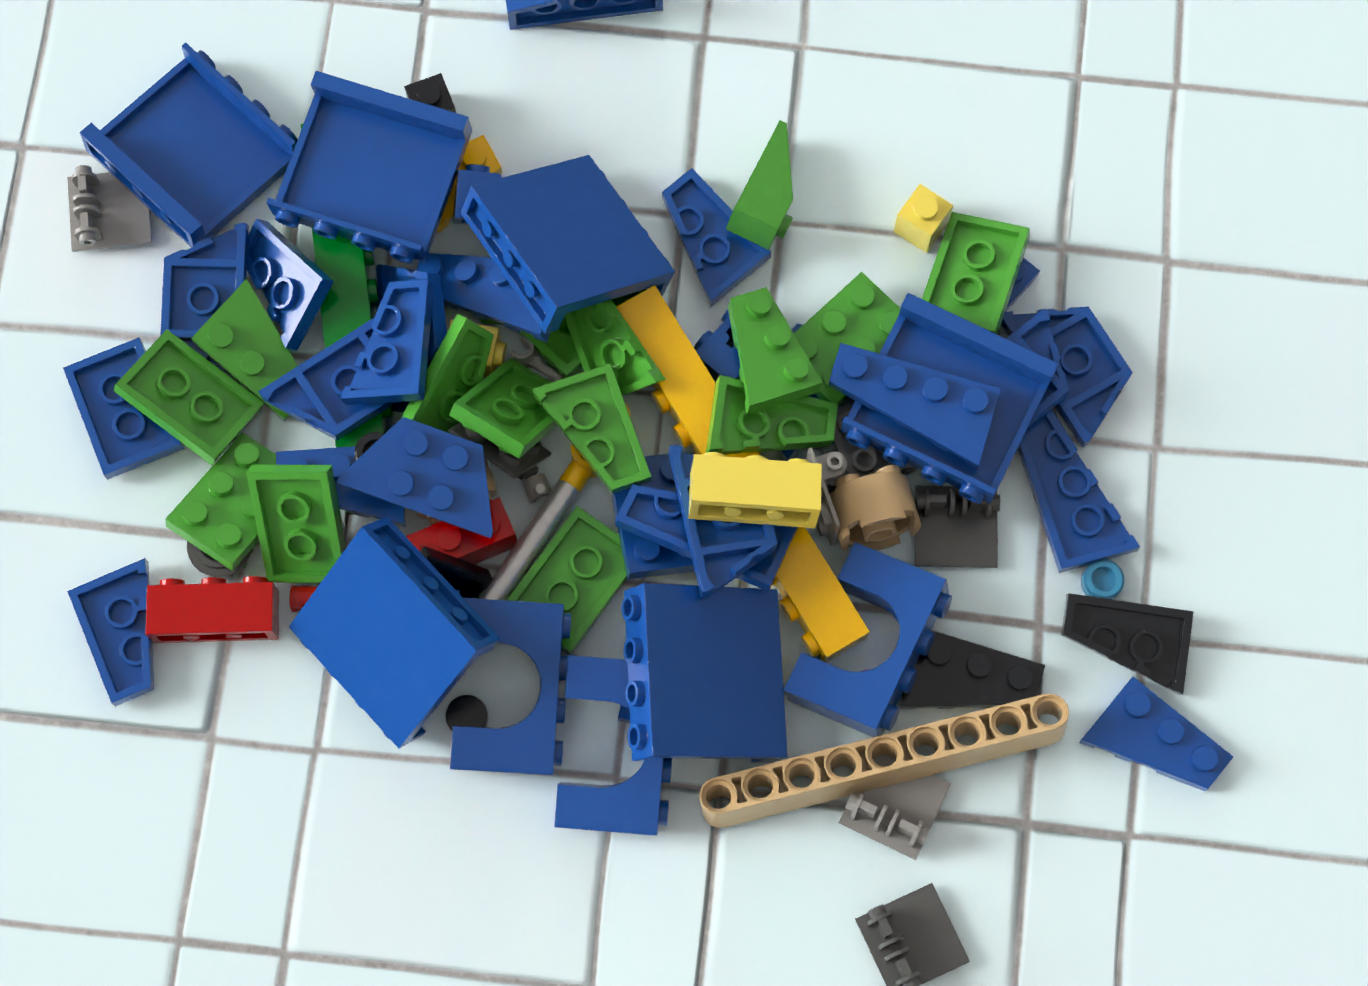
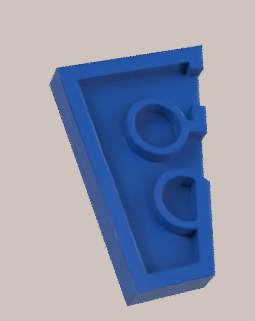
[662,168,771,307]
[247,219,334,350]
[340,279,434,405]
[67,558,154,707]
[1079,676,1233,791]

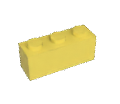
[688,452,822,528]

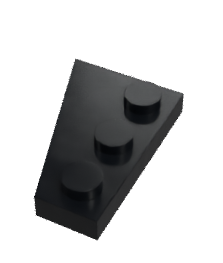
[1061,593,1194,695]
[900,630,1045,709]

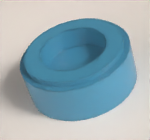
[1081,559,1125,600]

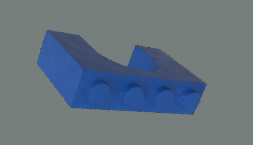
[783,542,952,737]
[450,598,571,775]
[554,655,672,836]

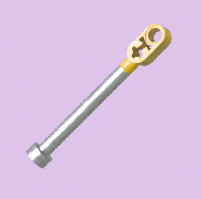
[459,404,631,683]

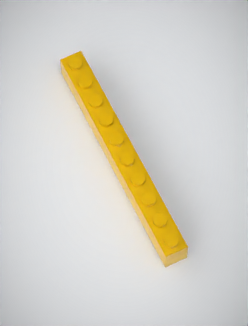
[616,285,870,663]

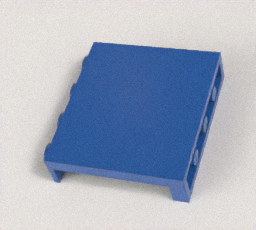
[79,42,298,248]
[266,71,473,263]
[461,155,675,334]
[841,293,1059,504]
[289,517,501,749]
[621,583,788,763]

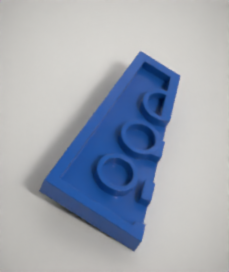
[506,0,663,30]
[416,253,550,343]
[829,343,1001,470]
[1018,409,1140,573]
[615,484,798,592]

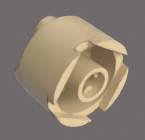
[830,465,921,551]

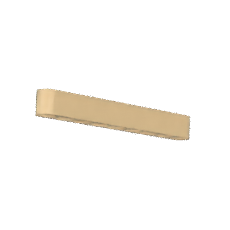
[699,694,1069,828]

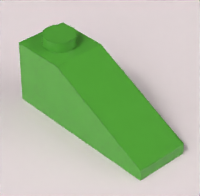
[726,120,793,250]

